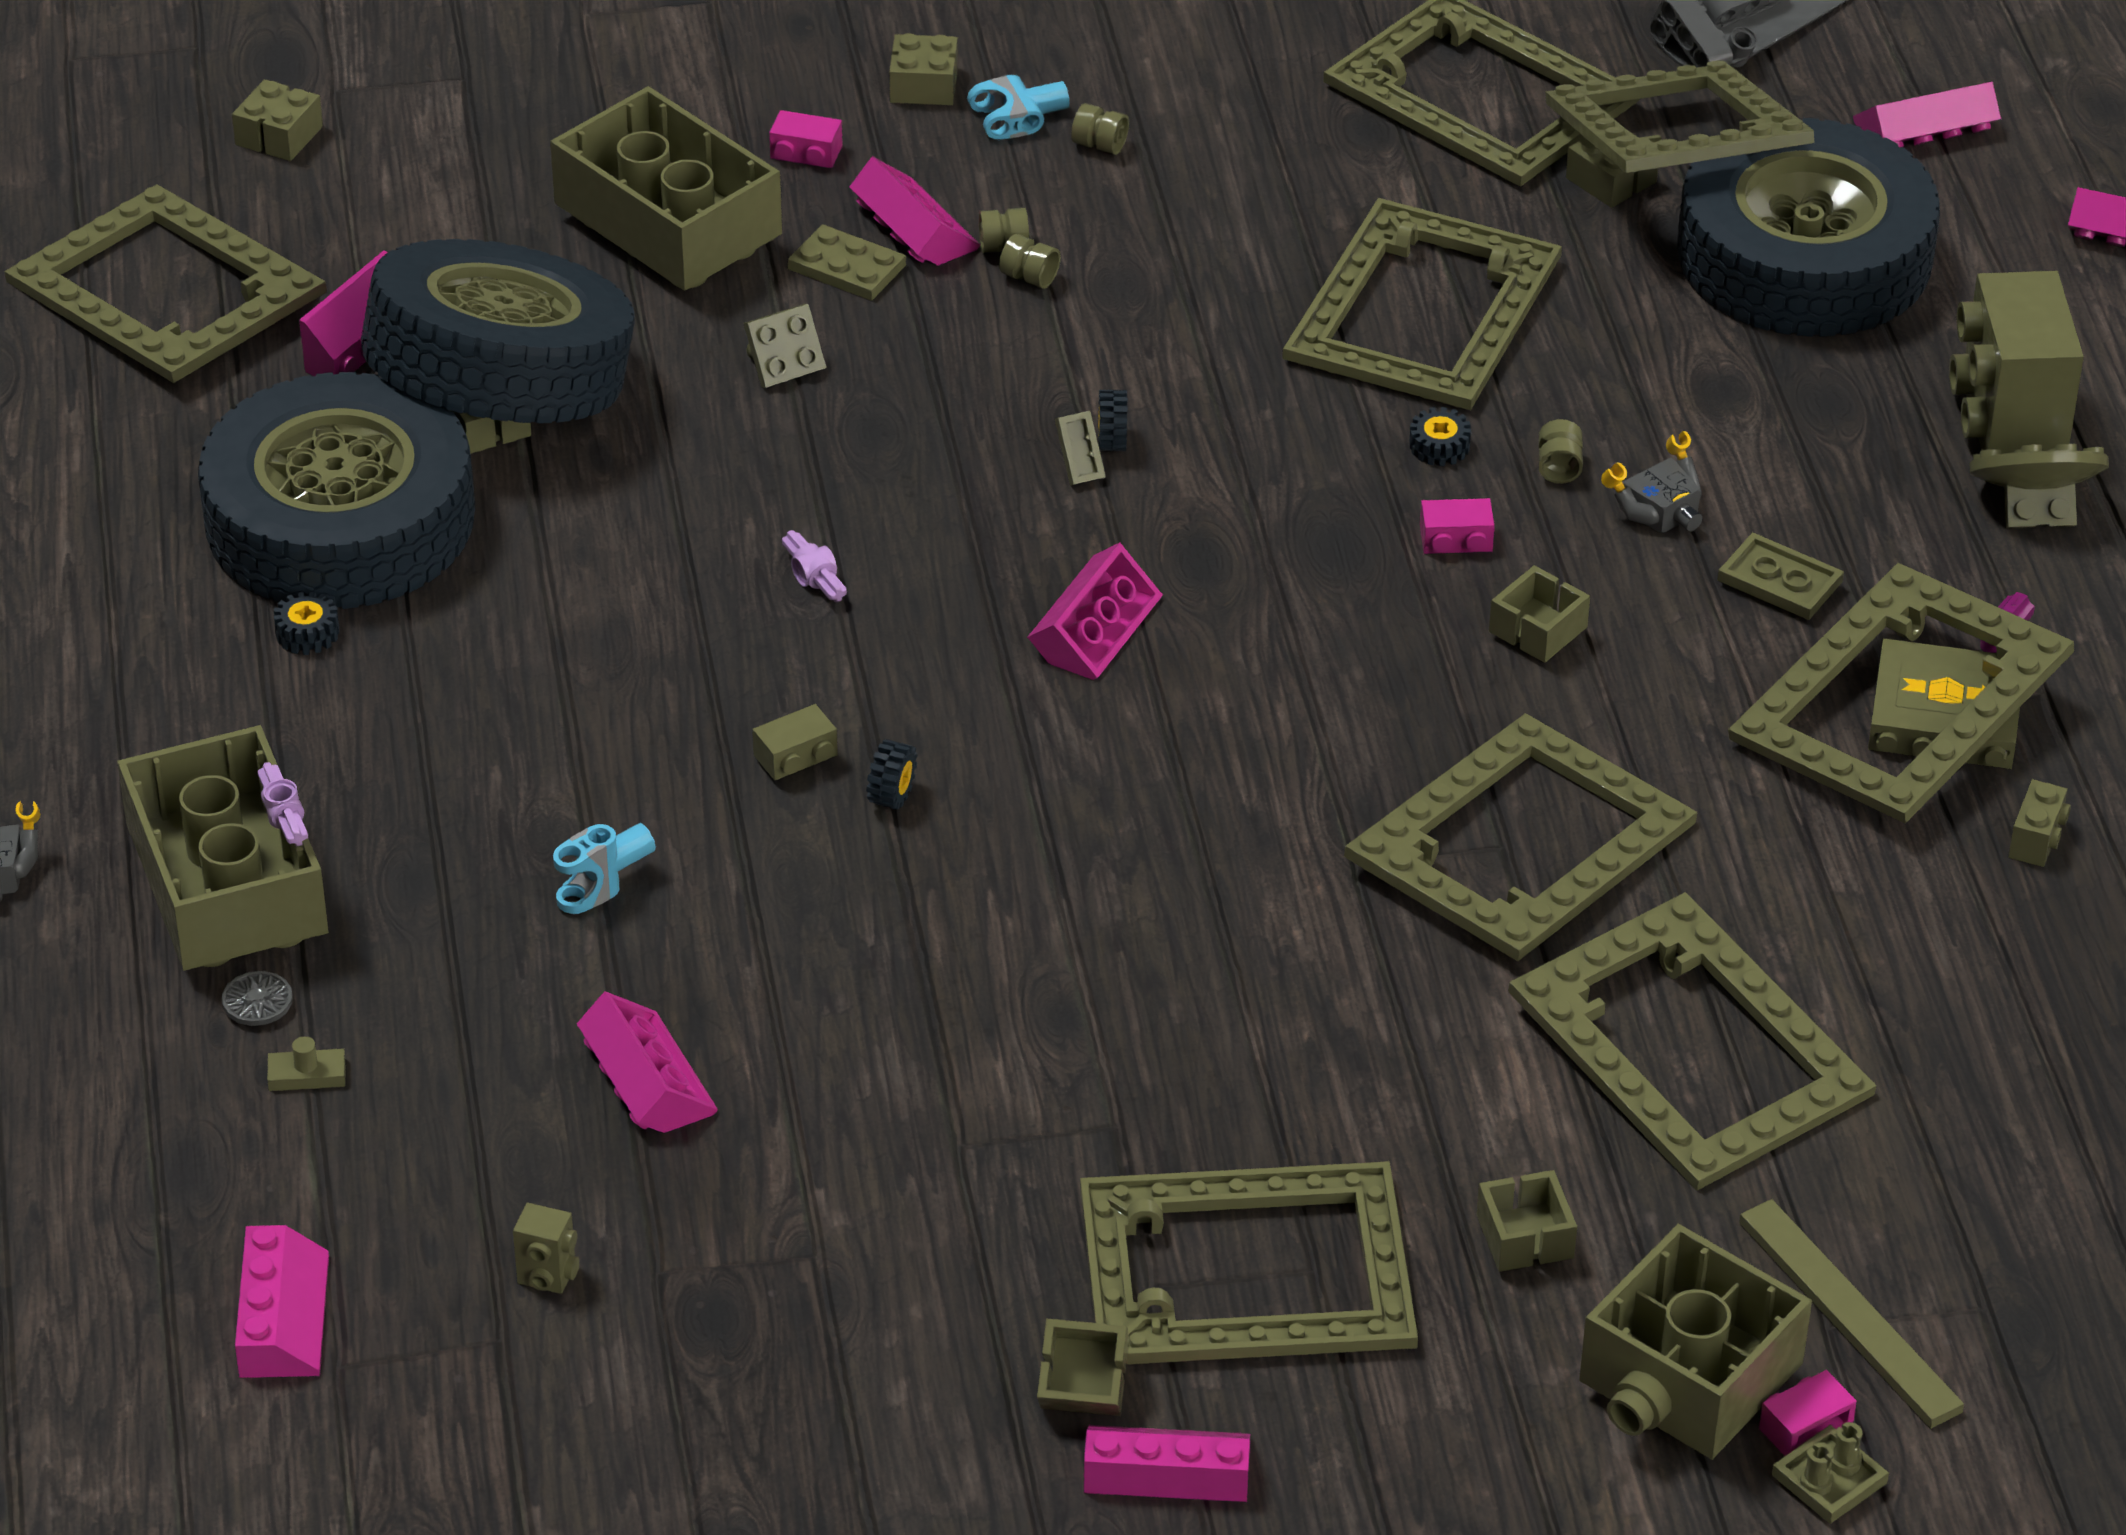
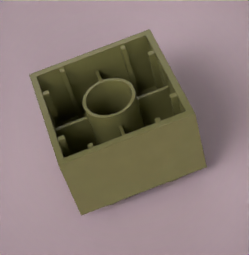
[1949,271,2084,454]
[1579,1223,1812,1460]

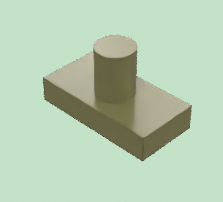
[1055,411,1106,485]
[267,1036,346,1091]

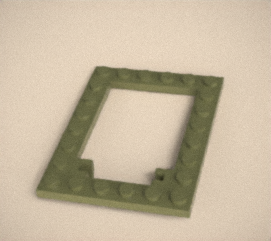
[1323,0,1640,187]
[1545,60,1814,173]
[4,184,327,383]
[1283,198,1562,410]
[1728,563,2074,824]
[1344,713,1697,961]
[1508,892,1877,1191]
[1080,1161,1418,1364]

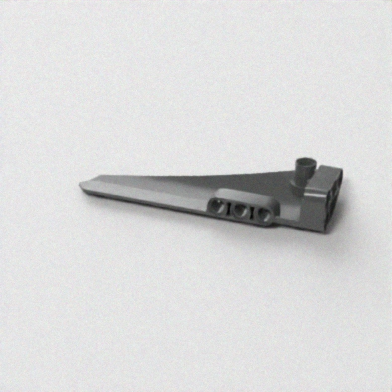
[1650,0,1848,68]

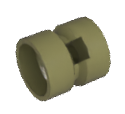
[1071,103,1129,155]
[979,207,1029,253]
[999,234,1061,289]
[1539,419,1583,484]

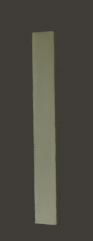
[1739,1199,1964,1429]

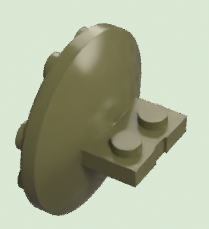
[1969,444,2109,529]

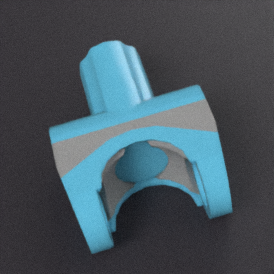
[967,75,1070,140]
[553,823,656,914]

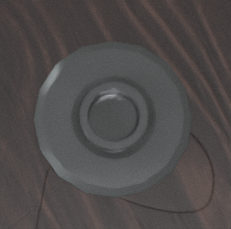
[222,971,293,1026]

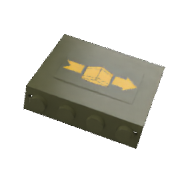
[1868,638,2020,769]

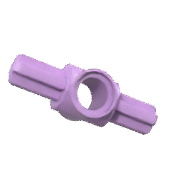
[782,530,847,602]
[257,762,308,846]

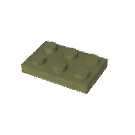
[788,224,906,301]
[1717,532,1844,620]

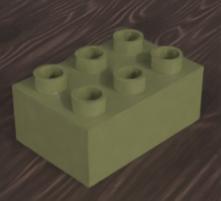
[550,86,782,291]
[117,725,329,971]

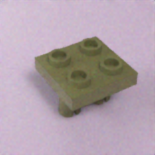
[743,304,826,388]
[1772,1422,1889,1524]

